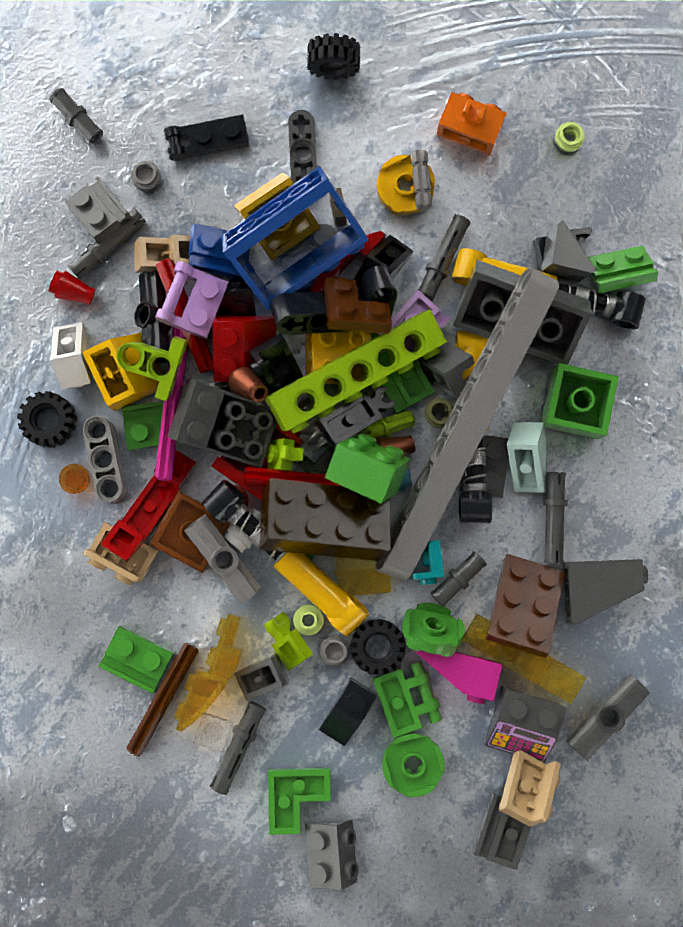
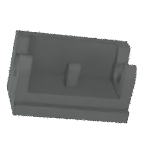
[418,342,475,399]

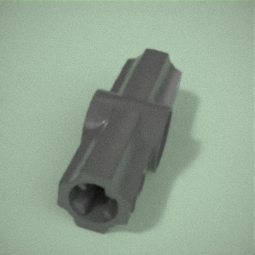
[566,674,650,761]

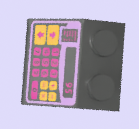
[484,686,567,763]

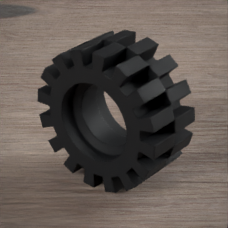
[307,33,360,80]
[17,391,77,448]
[350,619,406,676]

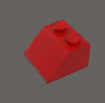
[213,315,277,382]

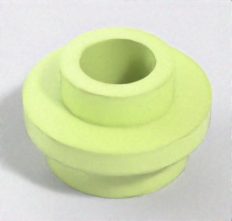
[555,122,585,152]
[293,605,324,635]

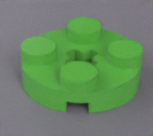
[402,603,465,657]
[382,732,445,797]

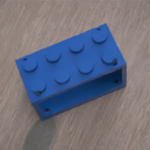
[221,166,369,311]

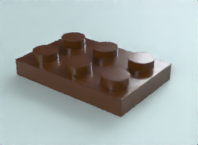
[486,554,565,658]

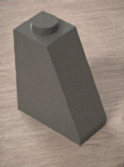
[563,559,648,624]

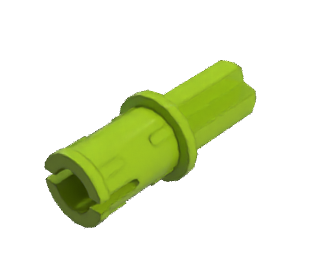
[358,410,415,439]

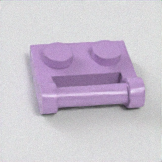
[155,261,229,340]

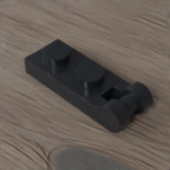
[164,114,250,161]

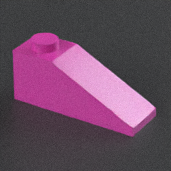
[413,650,502,704]

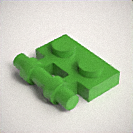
[372,661,442,738]

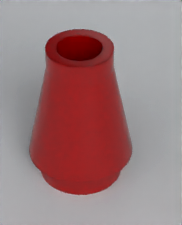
[48,270,96,306]

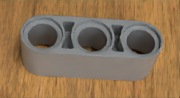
[83,416,128,504]

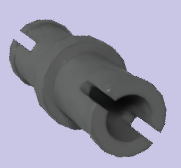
[49,88,103,144]
[430,551,487,607]

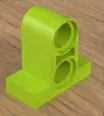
[116,336,188,401]

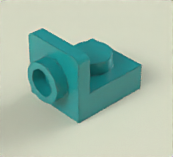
[411,540,444,585]

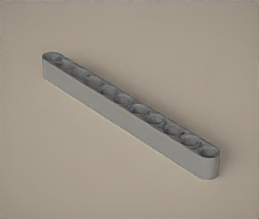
[375,267,559,582]

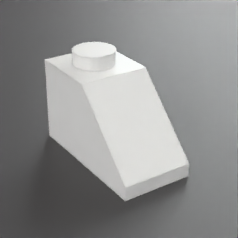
[50,322,91,390]

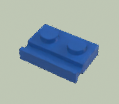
[188,223,250,278]

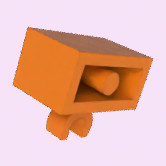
[436,92,507,155]

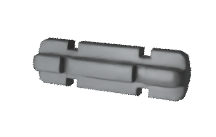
[411,150,432,209]

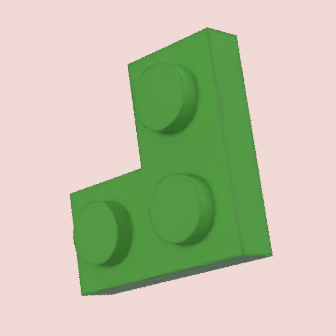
[268,767,331,835]

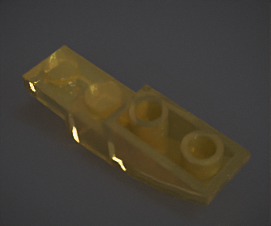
[174,613,244,732]
[462,613,587,705]

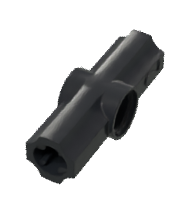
[134,270,174,364]

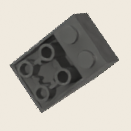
[167,379,277,468]

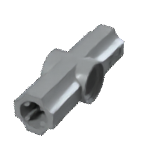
[184,514,261,604]

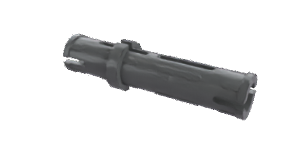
[67,207,146,280]
[418,214,471,301]
[543,472,568,564]
[209,701,267,795]

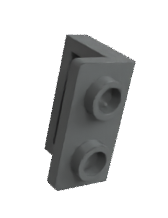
[305,819,358,890]

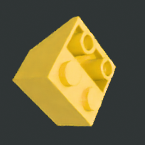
[82,332,163,412]

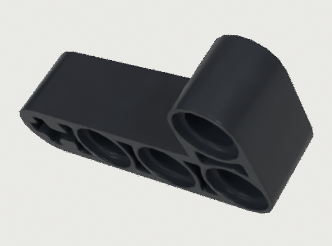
[269,266,398,335]

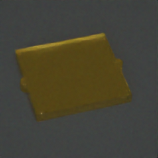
[333,557,391,596]

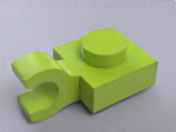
[266,439,304,471]
[264,612,313,671]

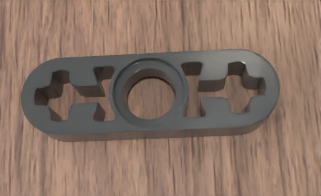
[288,110,317,184]

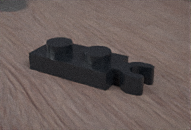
[316,387,396,449]

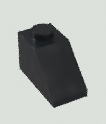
[354,235,414,288]
[319,677,378,746]

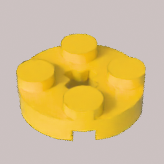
[376,155,435,216]

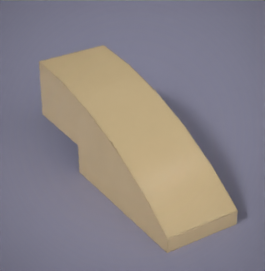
[133,235,190,273]

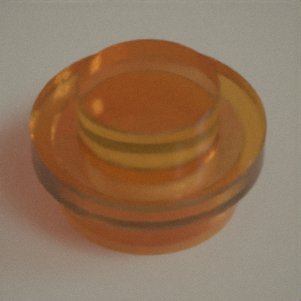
[59,464,90,494]

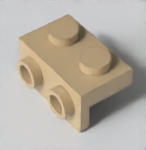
[83,522,159,585]
[499,750,561,827]

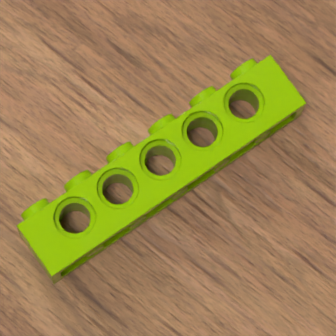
[265,309,447,433]

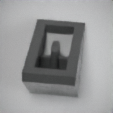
[541,220,596,282]
[234,653,289,701]

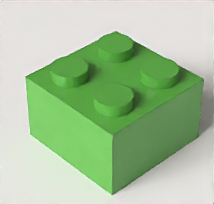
[541,363,619,439]
[325,433,411,503]

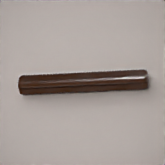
[126,643,198,757]

